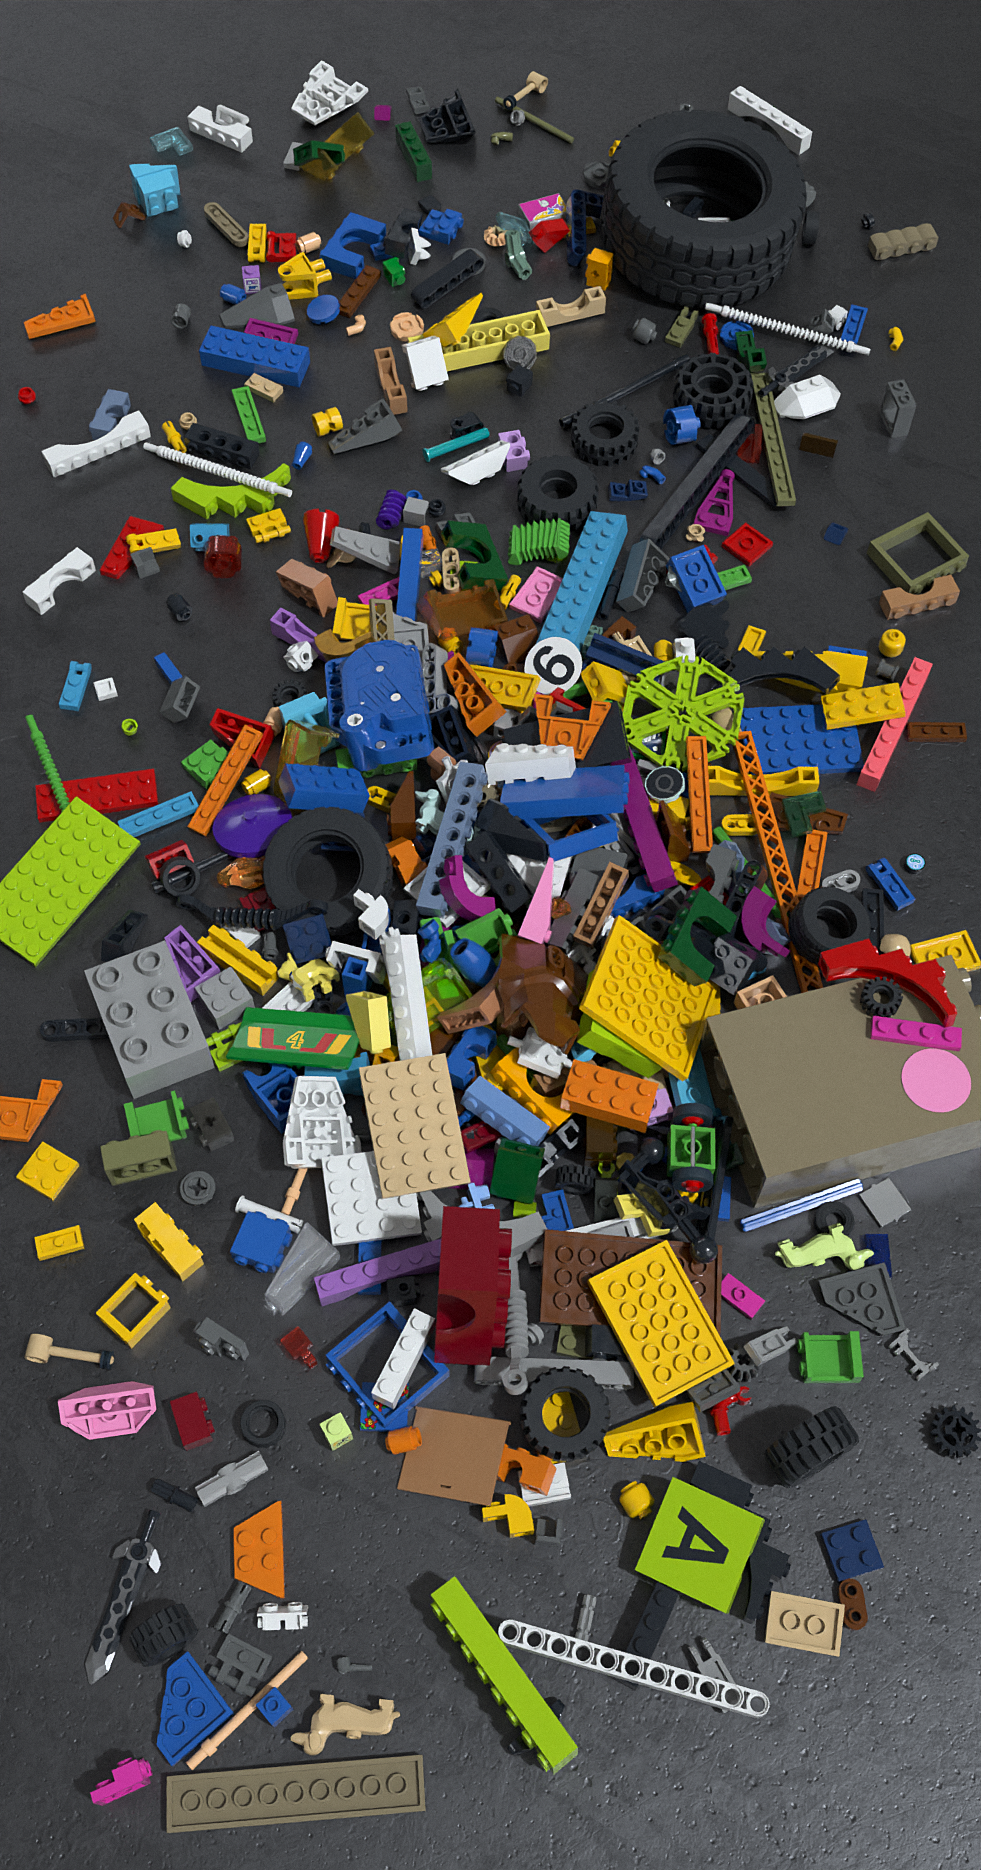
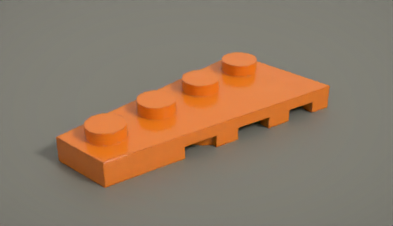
[24,294,95,339]

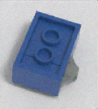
[665,545,727,613]

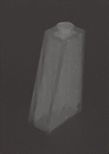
[265,1222,340,1316]

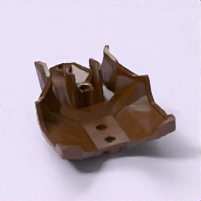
[491,934,588,1055]

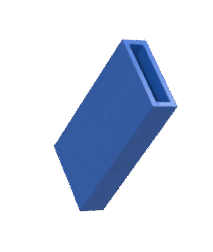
[500,765,630,819]

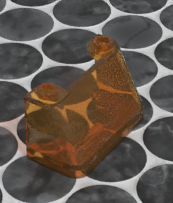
[417,579,508,641]

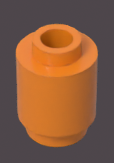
[385,1426,422,1455]

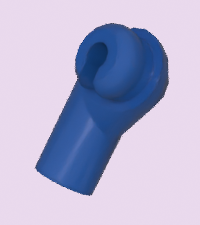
[639,465,666,484]

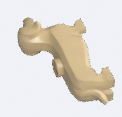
[290,1694,400,1755]

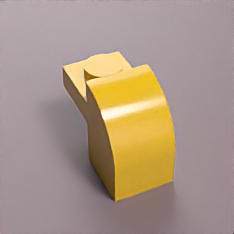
[482,1494,534,1538]

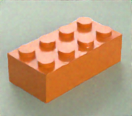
[560,1059,659,1133]

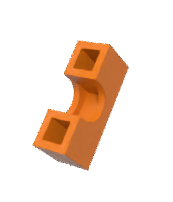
[497,1444,557,1496]

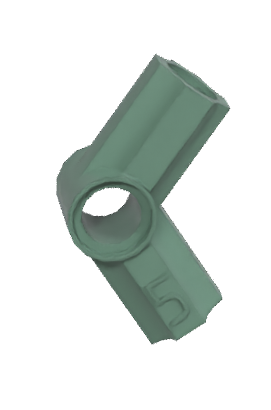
[504,230,532,280]

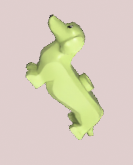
[775,1223,874,1271]

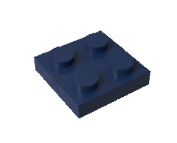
[283,913,332,964]
[820,1519,884,1583]

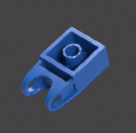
[242,1063,297,1134]

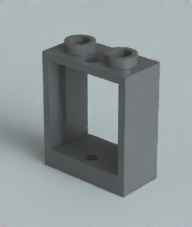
[879,379,917,438]

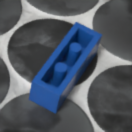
[154,652,182,685]

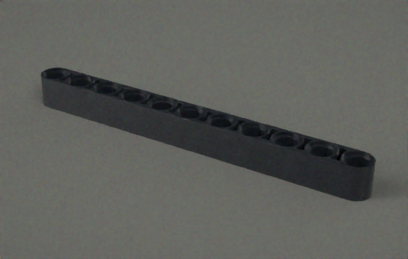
[639,413,755,550]

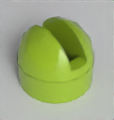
[122,719,138,736]

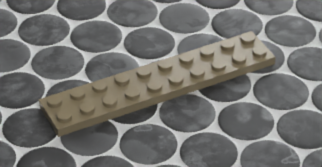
[167,1755,426,1833]

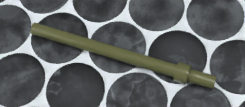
[495,96,574,144]

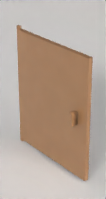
[397,1406,512,1506]

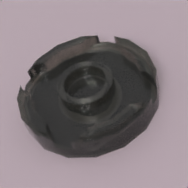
[503,335,537,370]

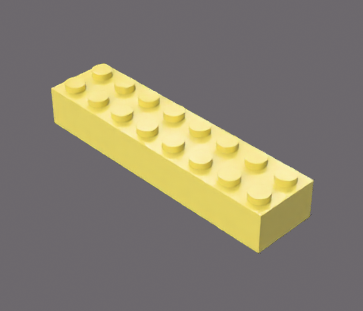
[408,310,550,371]

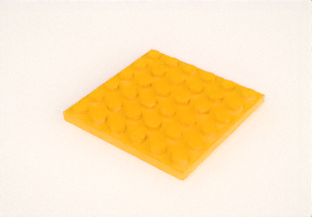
[579,915,718,1082]

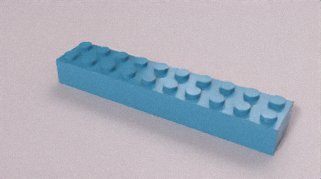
[536,511,628,652]

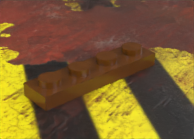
[339,265,381,319]

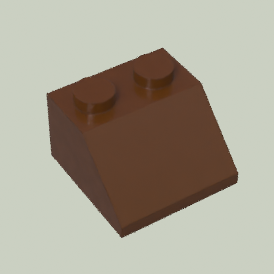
[494,614,539,664]

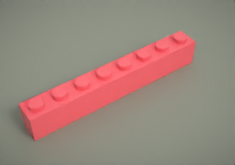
[857,657,933,792]

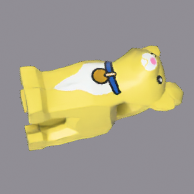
[277,953,340,1002]

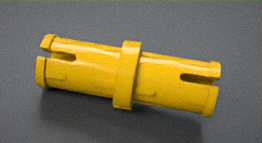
[162,421,187,453]
[496,575,521,610]

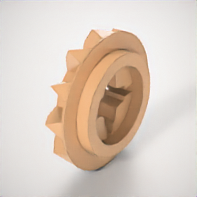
[484,225,508,246]

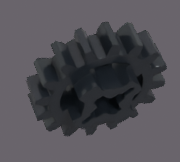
[930,1405,981,1459]

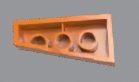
[444,652,506,737]

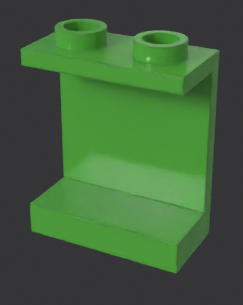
[124,1091,189,1142]

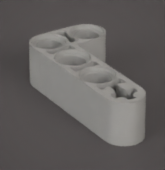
[422,643,461,716]

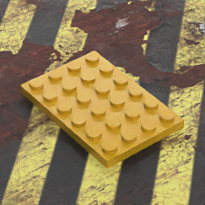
[587,1240,735,1407]

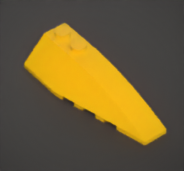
[750,651,868,694]

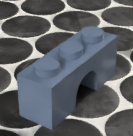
[89,389,131,440]

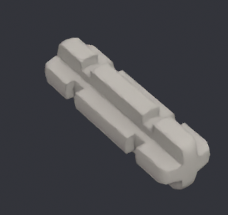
[575,1594,596,1642]

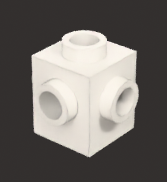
[283,641,318,672]

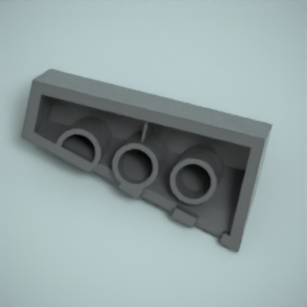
[616,538,670,613]
[544,868,602,955]

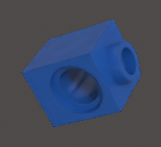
[256,1687,294,1728]

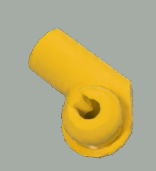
[888,327,903,351]

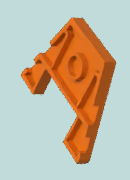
[534,694,611,760]
[0,1079,63,1142]

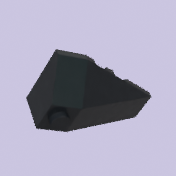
[474,798,547,862]

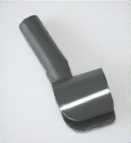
[336,1657,372,1674]

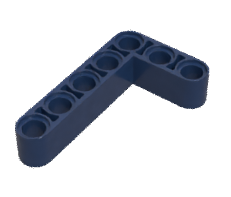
[566,189,604,266]

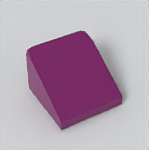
[374,105,392,121]

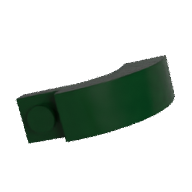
[734,330,767,373]

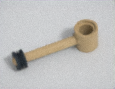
[503,71,548,110]
[24,1334,114,1370]

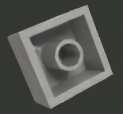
[195,967,255,1030]

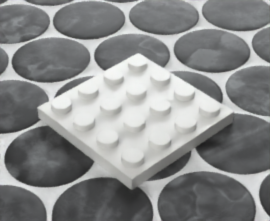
[321,1151,422,1246]

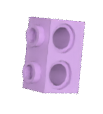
[498,430,530,472]

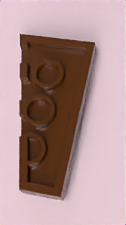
[762,792,848,835]

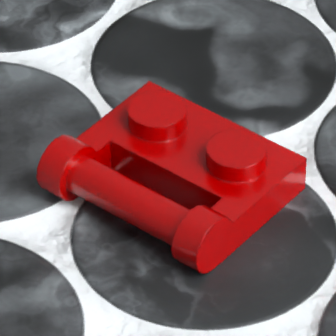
[266,231,296,262]

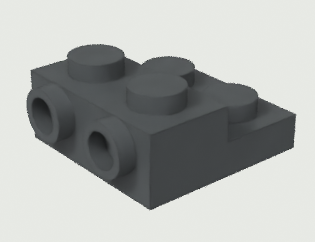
[193,1317,249,1361]

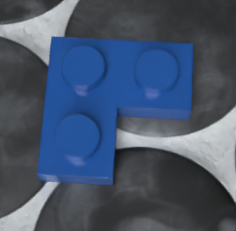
[541,1190,574,1231]

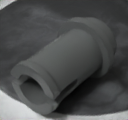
[262,932,278,960]

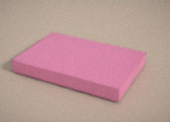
[509,566,563,623]

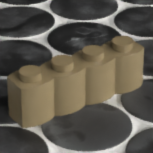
[868,223,938,260]

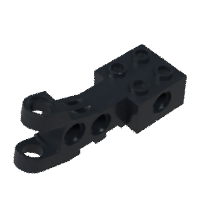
[645,906,762,995]

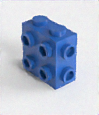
[230,1211,293,1273]

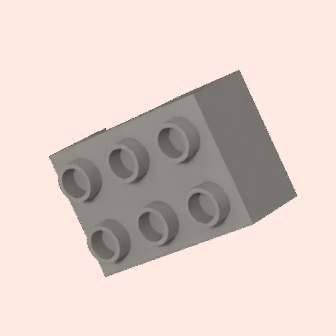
[84,941,215,1099]

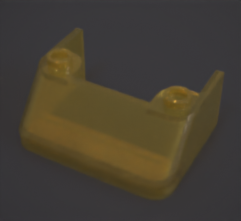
[300,112,375,181]
[274,719,340,810]

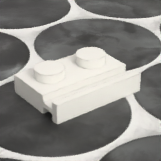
[263,982,314,1012]
[518,1463,571,1507]

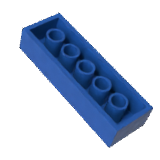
[199,326,310,388]

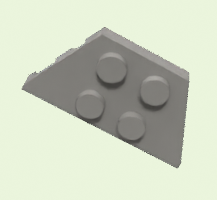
[393,612,429,662]

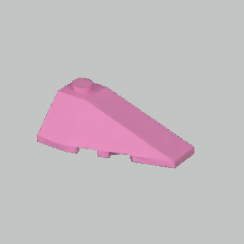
[518,857,554,944]

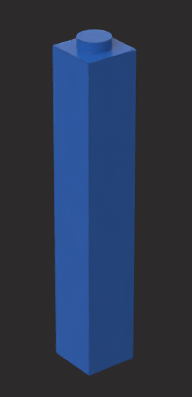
[396,528,424,622]

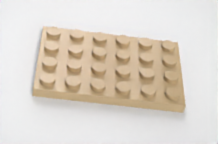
[358,1053,470,1199]

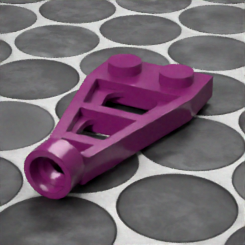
[694,469,735,536]

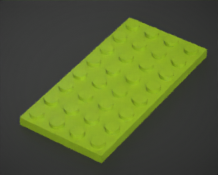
[0,797,141,967]

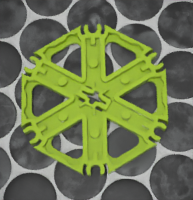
[623,655,744,771]

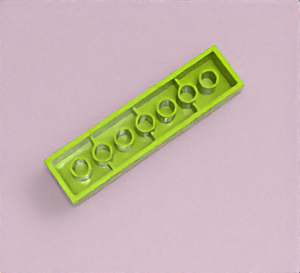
[430,1576,578,1775]

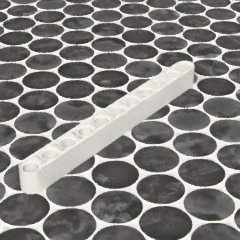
[498,1620,769,1718]

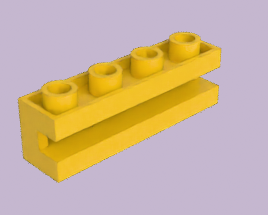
[197,925,279,996]

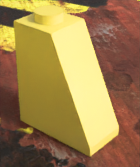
[346,991,391,1053]

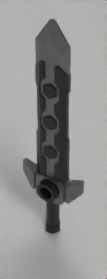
[758,342,835,398]
[85,1510,161,1684]

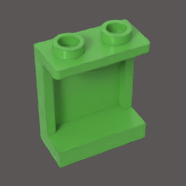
[455,908,517,954]
[797,1331,864,1383]

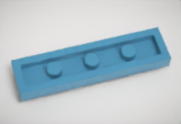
[117,791,199,837]

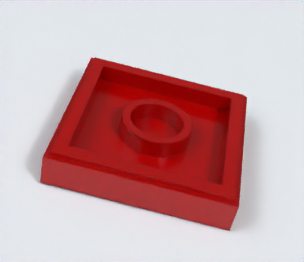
[721,522,773,567]

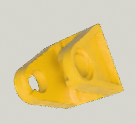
[278,252,332,300]

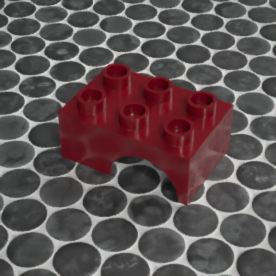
[434,1206,512,1366]

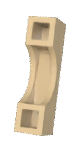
[536,286,606,327]

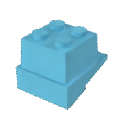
[129,164,180,217]
[279,692,340,763]

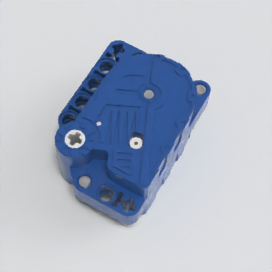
[325,640,434,771]

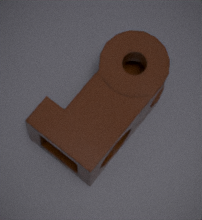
[603,616,636,641]

